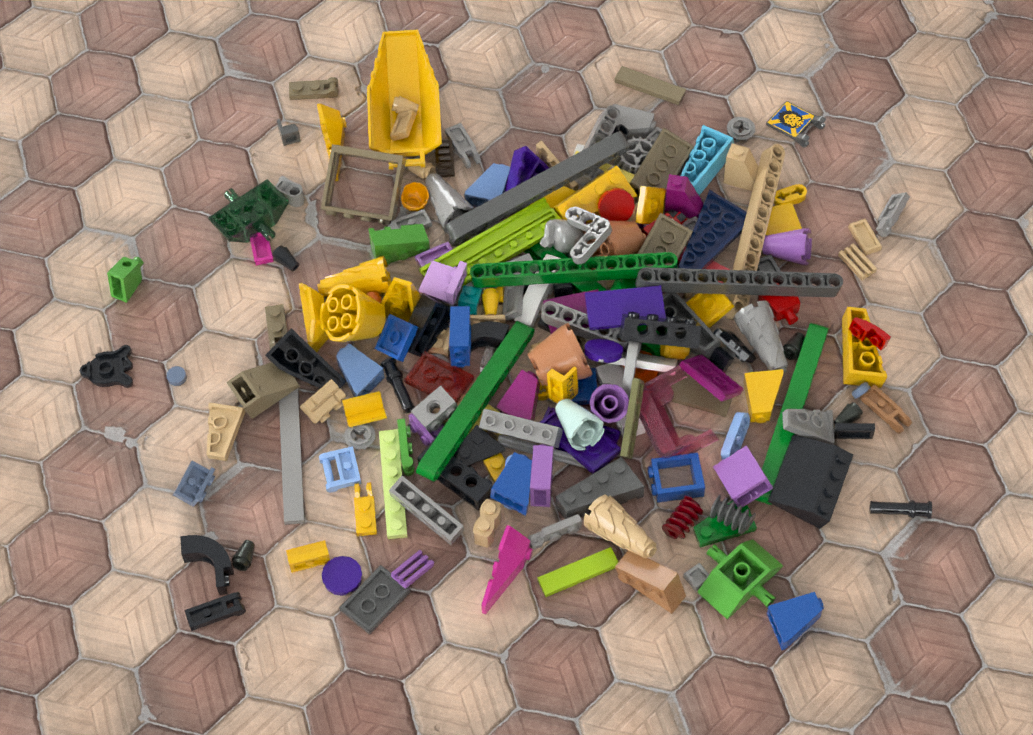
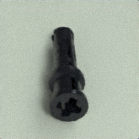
[380,358,415,413]
[870,500,932,519]

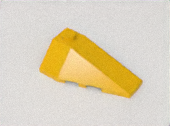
[317,104,347,181]
[381,277,421,322]

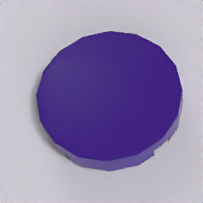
[584,339,623,363]
[322,556,363,596]

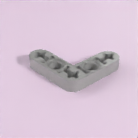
[565,207,612,264]
[622,341,642,398]

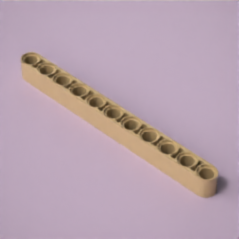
[724,144,785,320]

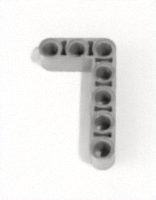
[574,105,621,186]
[541,301,630,351]

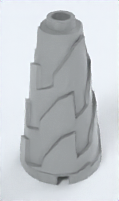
[425,173,474,234]
[734,301,788,374]

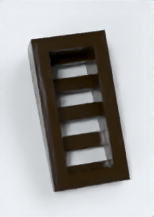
[435,140,455,177]

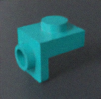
[458,285,482,315]

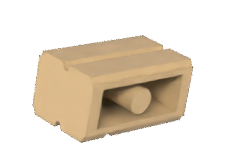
[300,379,346,424]

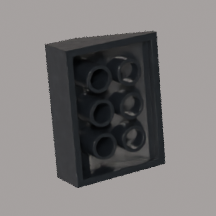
[767,434,853,529]

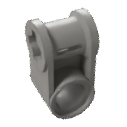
[269,176,305,207]

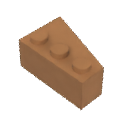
[615,551,686,614]

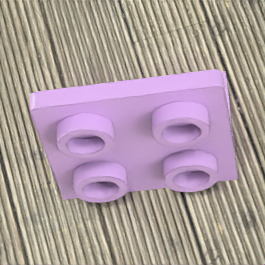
[419,261,467,305]

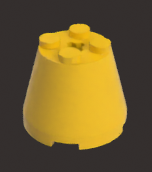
[319,284,386,342]

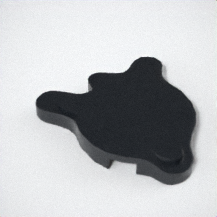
[79,345,133,388]

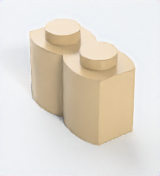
[473,499,501,548]

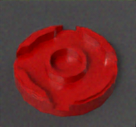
[598,187,635,221]

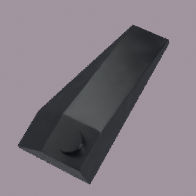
[265,328,347,389]

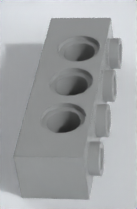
[479,409,563,448]
[389,476,464,546]

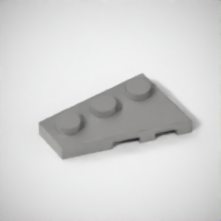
[782,409,835,445]

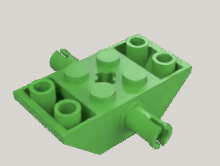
[697,539,783,620]

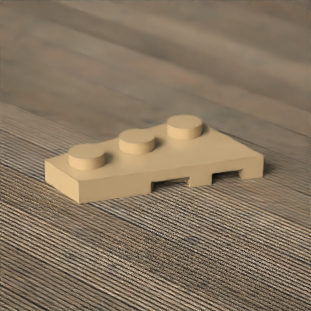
[207,403,246,461]

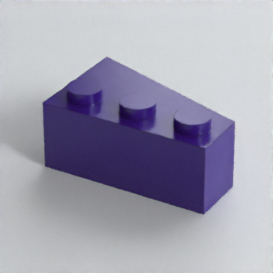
[505,146,549,214]

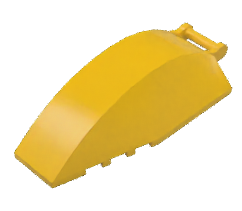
[367,30,442,170]

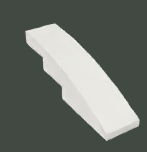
[514,254,561,327]

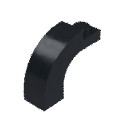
[454,321,509,373]
[180,535,234,595]

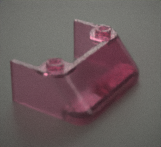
[639,365,719,458]

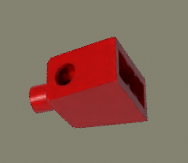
[757,283,800,325]

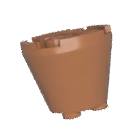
[582,220,647,270]
[528,323,593,386]

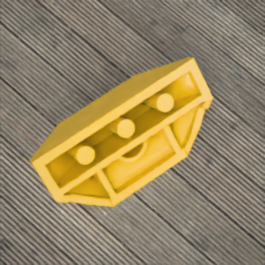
[299,283,329,352]

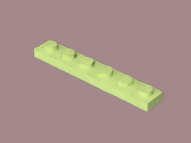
[379,429,408,539]

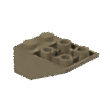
[226,362,300,419]

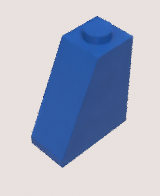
[490,452,532,516]
[767,592,824,650]

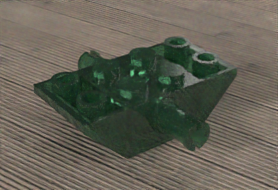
[208,179,289,243]

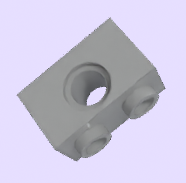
[411,386,458,433]

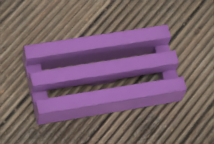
[391,550,434,589]

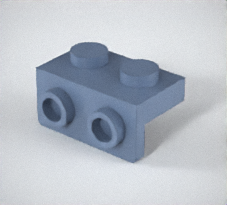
[173,461,215,507]

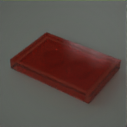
[404,351,474,404]

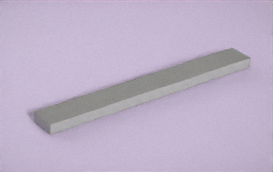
[279,388,305,525]

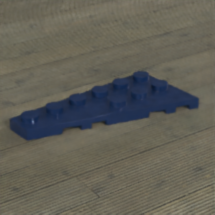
[678,189,747,269]

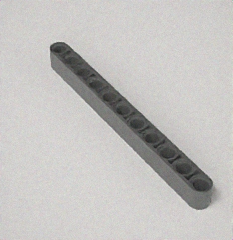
[446,131,631,243]
[635,267,843,297]

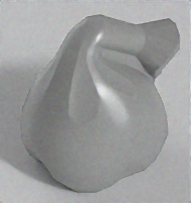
[540,219,584,253]

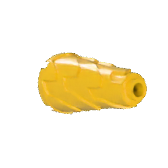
[317,256,391,297]

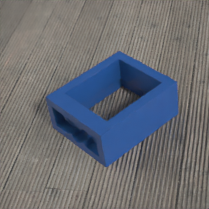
[449,306,471,367]
[647,453,705,503]

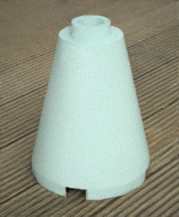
[555,399,604,450]

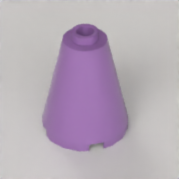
[762,228,812,265]
[590,384,629,423]

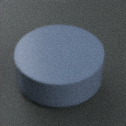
[167,366,187,386]
[851,382,871,399]

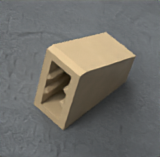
[723,143,758,191]

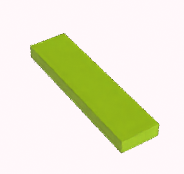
[537,547,619,597]

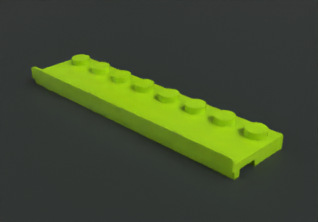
[419,197,561,287]

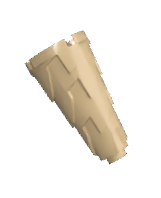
[584,495,657,558]

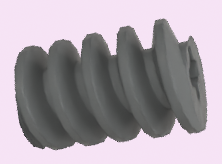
[710,494,756,534]

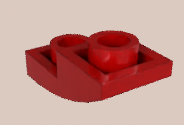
[848,317,891,351]

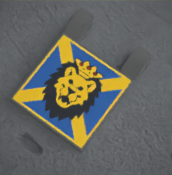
[766,101,826,148]

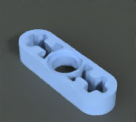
[721,412,750,460]

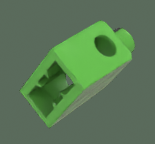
[107,257,144,303]

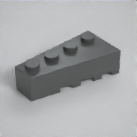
[657,292,721,360]
[556,457,644,519]

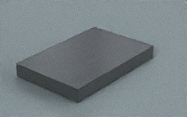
[339,565,411,635]

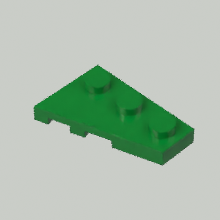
[693,500,757,548]

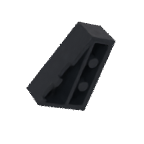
[408,294,450,358]

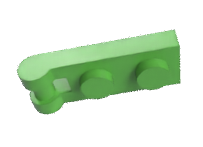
[397,419,415,476]

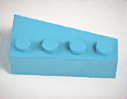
[681,125,734,195]

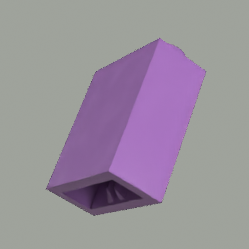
[530,444,553,507]
[713,445,773,507]

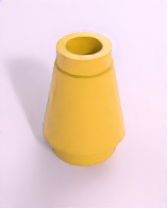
[481,288,500,315]

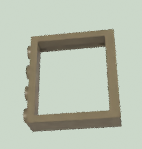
[321,144,406,225]

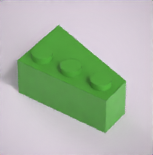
[368,224,430,265]

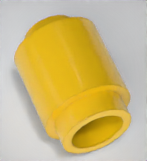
[660,345,690,359]

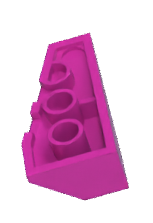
[481,525,533,614]

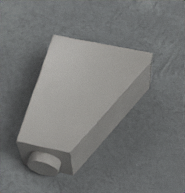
[603,104,657,140]

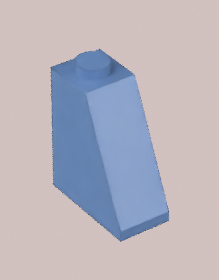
[464,163,510,207]
[336,344,385,397]

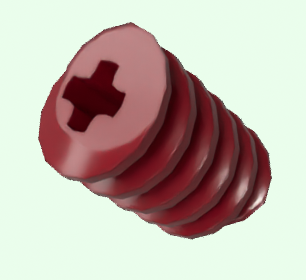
[662,496,704,539]

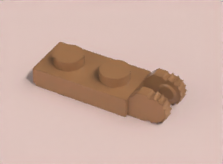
[860,385,912,434]

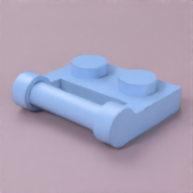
[319,446,362,493]

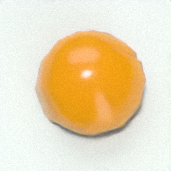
[400,182,429,212]

